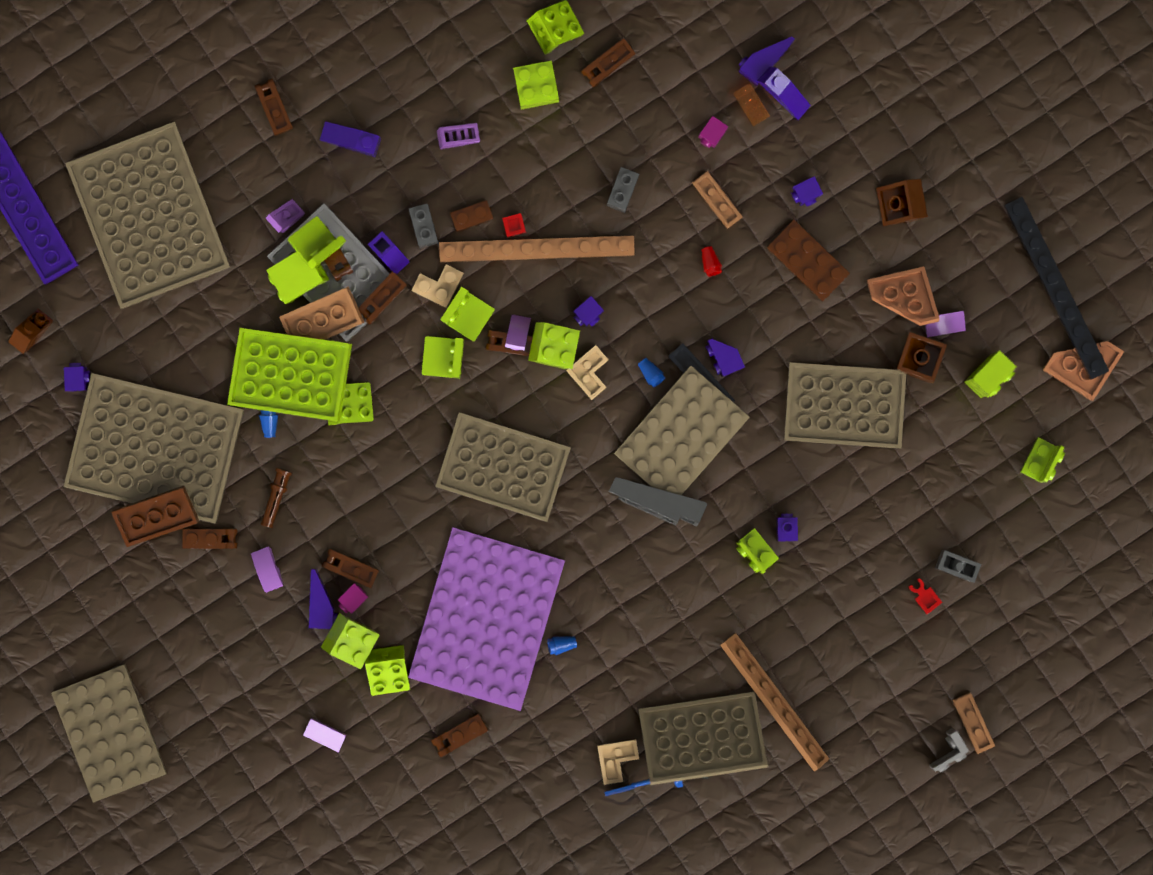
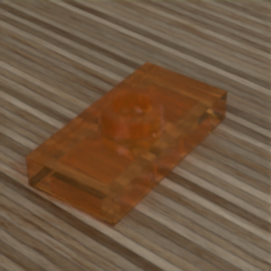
[733,83,770,127]

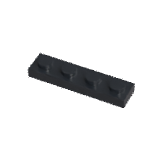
[668,343,735,402]

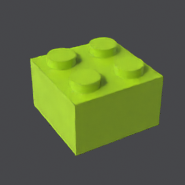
[513,60,559,109]
[528,322,580,369]
[321,613,379,669]

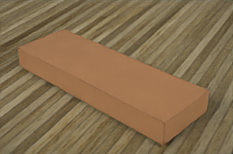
[692,171,743,229]
[952,692,995,754]

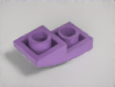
[505,315,531,350]
[251,546,284,592]

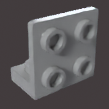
[929,728,969,772]

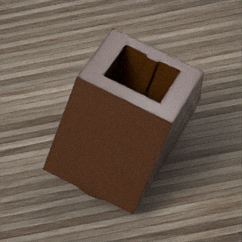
[9,309,53,354]

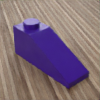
[739,37,795,87]
[757,67,811,120]
[320,122,381,158]
[309,569,338,629]

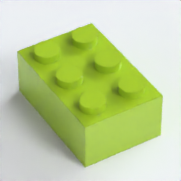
[964,350,1016,398]

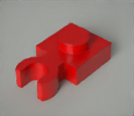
[909,578,942,614]

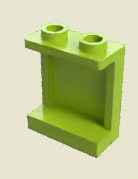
[266,252,330,304]

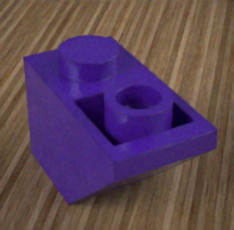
[368,231,410,275]
[706,339,745,377]

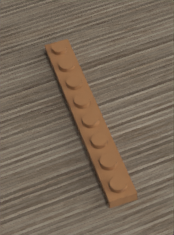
[720,633,829,771]

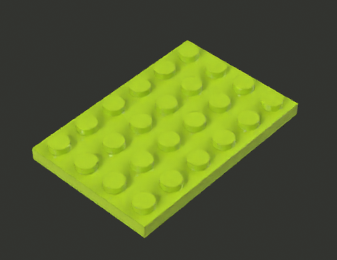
[227,328,352,422]

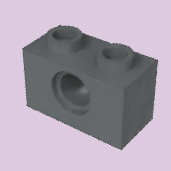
[607,167,639,213]
[409,203,439,248]
[935,550,982,583]

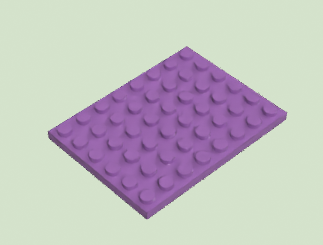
[408,528,565,711]

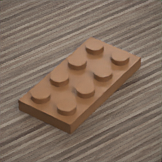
[279,286,364,340]

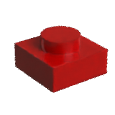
[502,213,526,238]

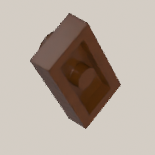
[450,200,493,232]

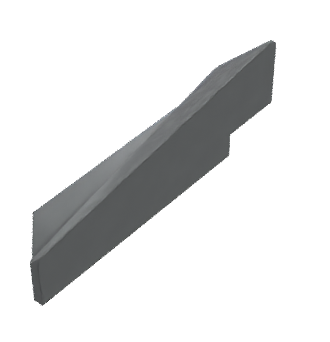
[609,477,707,527]

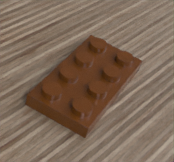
[767,220,850,302]
[111,486,199,547]

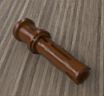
[261,468,293,528]

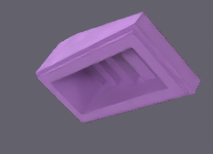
[437,123,480,149]

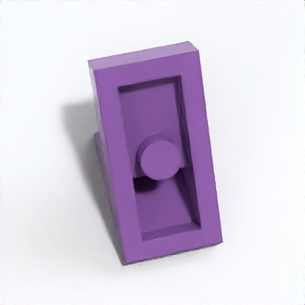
[266,199,305,233]

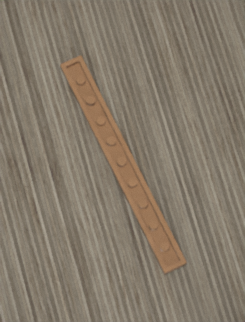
[439,236,635,262]

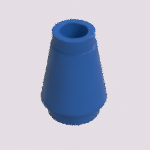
[638,358,665,388]
[259,410,279,438]
[547,636,577,656]

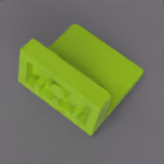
[527,0,584,55]
[287,216,346,270]
[440,287,495,342]
[422,336,464,379]
[328,383,374,425]
[1020,437,1065,483]
[736,528,779,574]
[365,645,410,696]

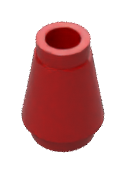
[701,246,722,277]

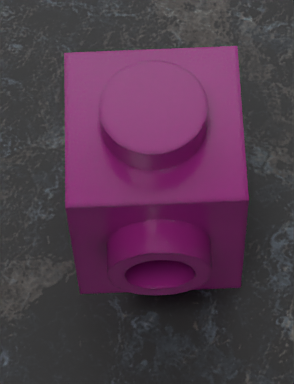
[698,116,728,148]
[338,583,369,614]

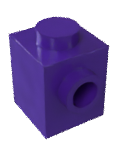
[791,176,823,207]
[573,296,604,327]
[64,363,90,392]
[776,514,798,541]

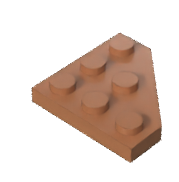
[867,266,940,326]
[1043,341,1124,401]

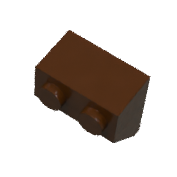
[876,179,928,226]
[897,332,947,384]

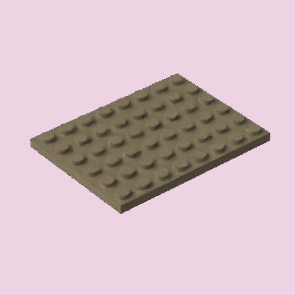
[65,122,231,309]
[64,373,244,524]

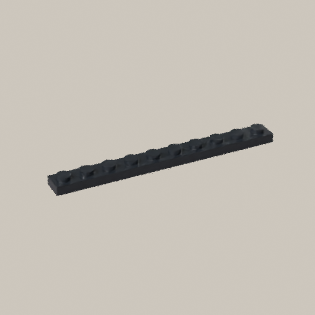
[1004,197,1109,380]

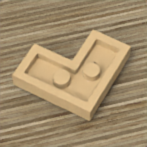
[411,264,464,308]
[566,345,608,400]
[597,739,639,785]

